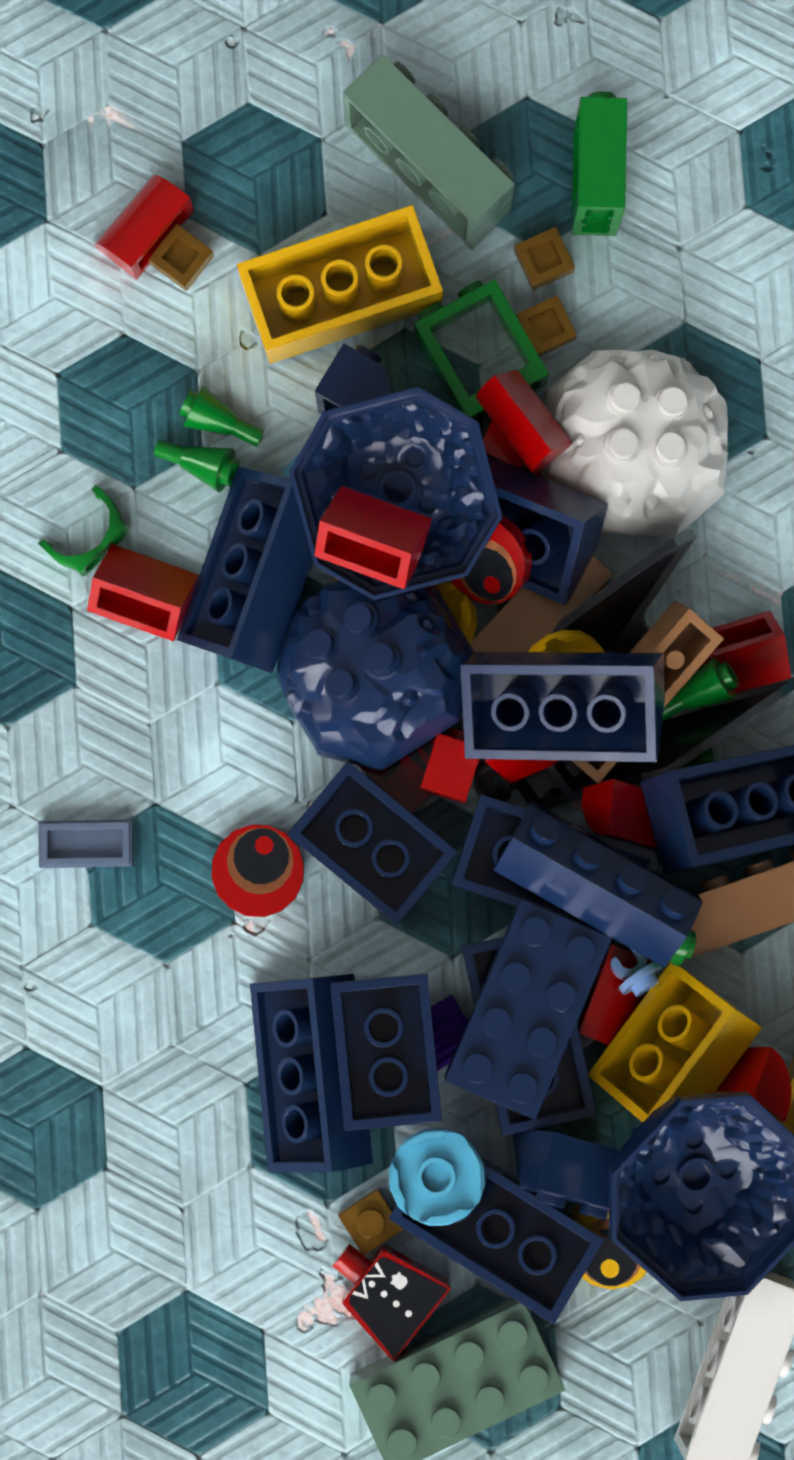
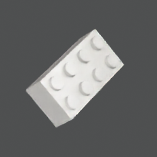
[674,1272,794,1460]

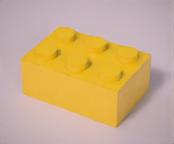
[588,963,762,1123]

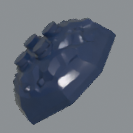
[289,386,502,600]
[276,580,475,771]
[608,1091,794,1301]

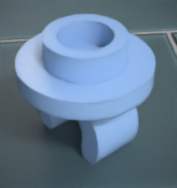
[610,949,662,997]

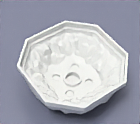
[540,350,728,538]

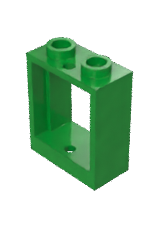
[571,91,627,236]
[414,279,549,422]

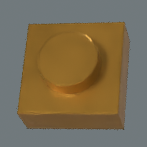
[149,224,214,292]
[513,227,575,291]
[516,295,577,357]
[338,1188,403,1255]

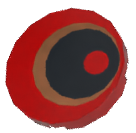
[451,516,533,604]
[211,825,305,917]

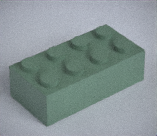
[343,54,515,250]
[349,1297,566,1460]

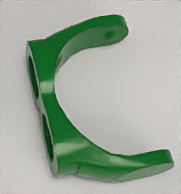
[38,485,130,576]

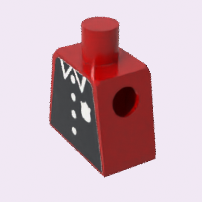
[332,1243,451,1361]

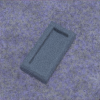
[38,820,134,868]

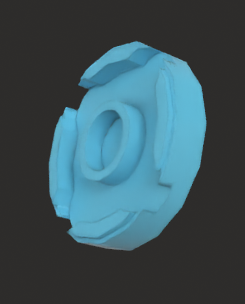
[389,1128,486,1226]

